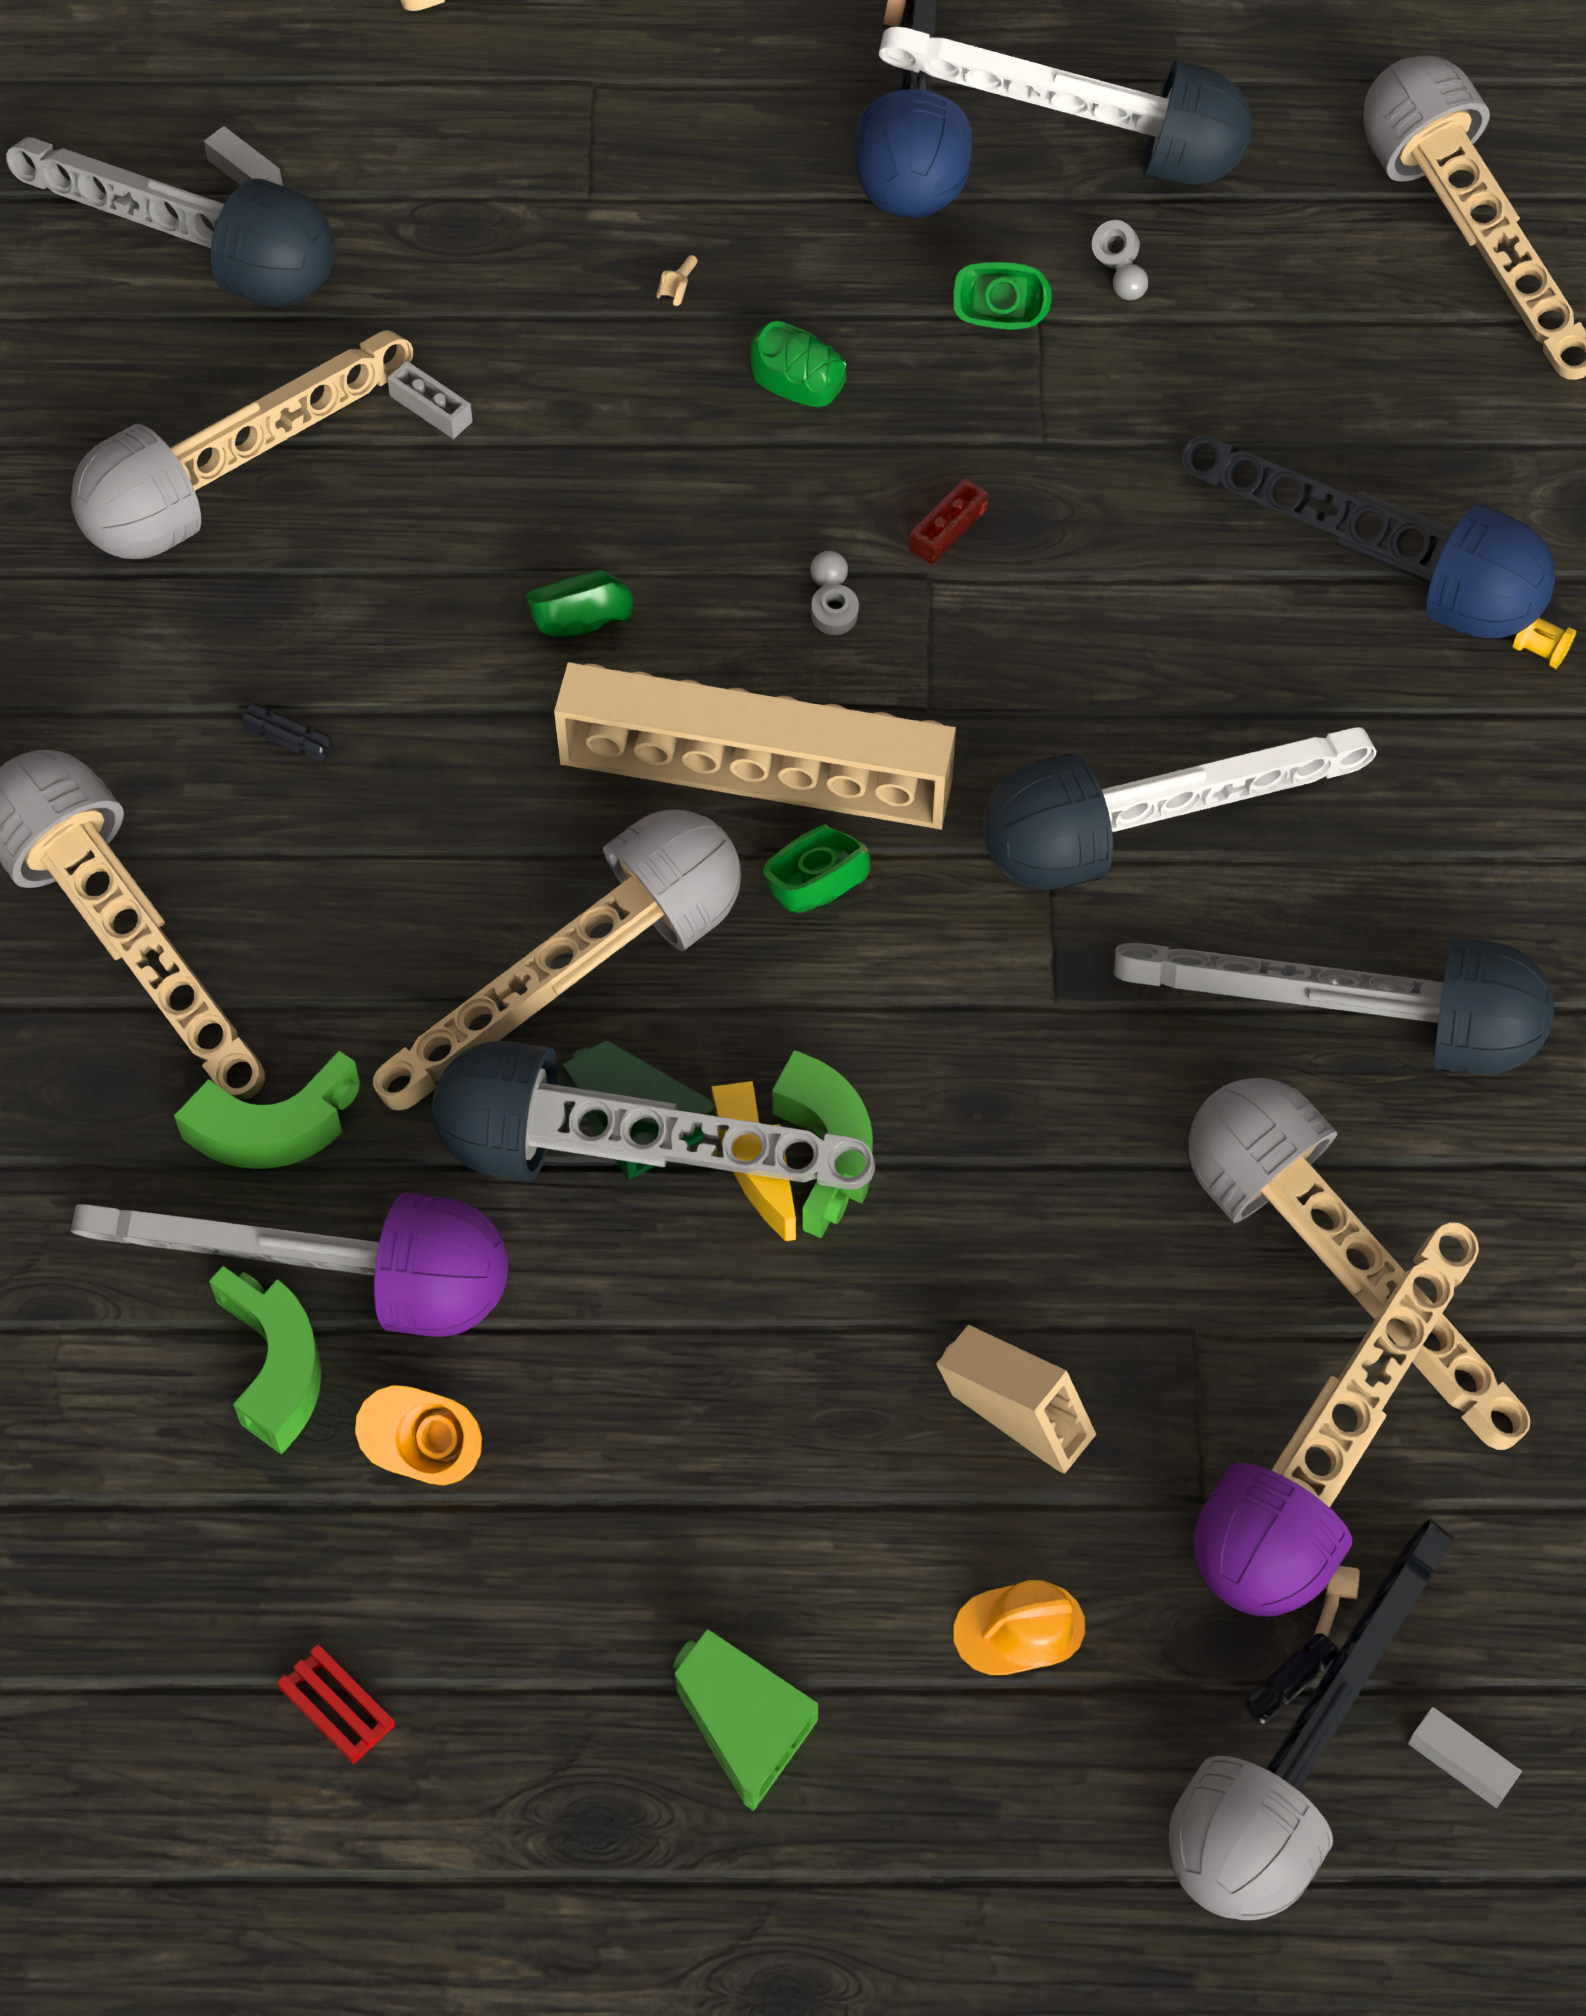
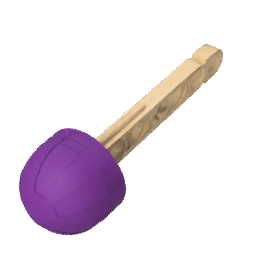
[1194,1222,1479,1617]

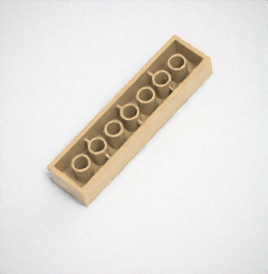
[554,662,956,830]

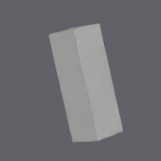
[204,126,283,186]
[387,361,473,439]
[1408,1707,1522,1808]

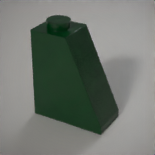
[562,1040,716,1181]

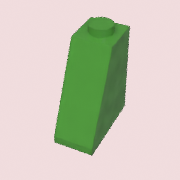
[673,1629,818,1811]

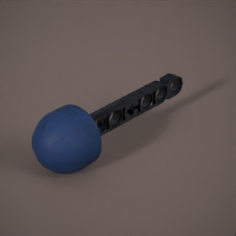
[855,0,972,218]
[1182,435,1555,638]

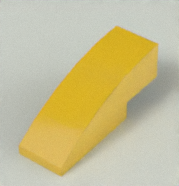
[712,1081,796,1241]

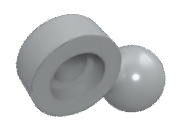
[1092,220,1148,300]
[810,551,859,635]

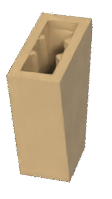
[936,1325,1096,1474]

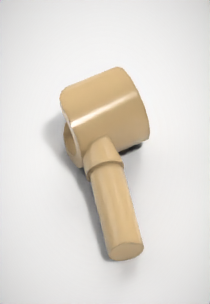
[656,255,698,306]
[1314,1566,1360,1637]

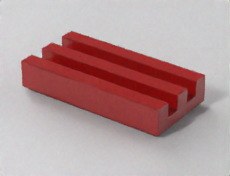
[276,1644,395,1765]

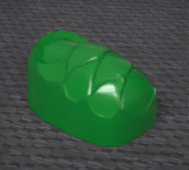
[954,262,1052,330]
[750,321,846,407]
[526,569,633,637]
[763,824,871,913]

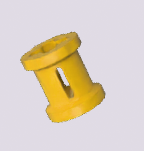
[1513,617,1576,669]

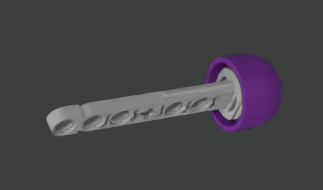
[70,1193,508,1337]

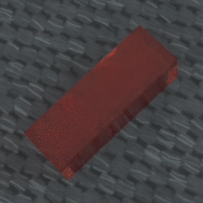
[910,478,988,565]

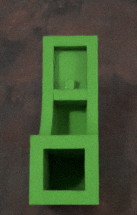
[772,1050,873,1238]
[174,1051,360,1169]
[209,1266,321,1455]

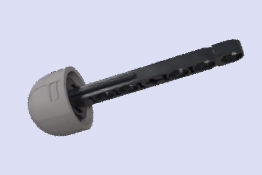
[1169,1519,1454,1920]

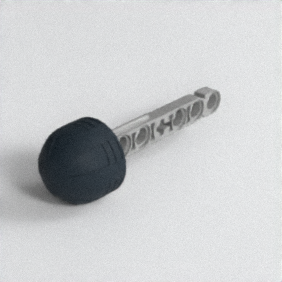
[6,137,335,307]
[1114,937,1554,1075]
[432,1041,875,1189]

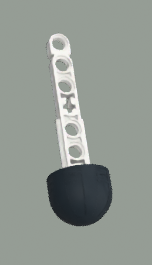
[879,27,1252,184]
[983,727,1376,889]

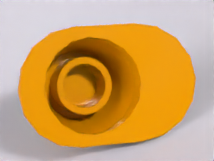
[355,1385,482,1485]
[953,1580,1085,1675]

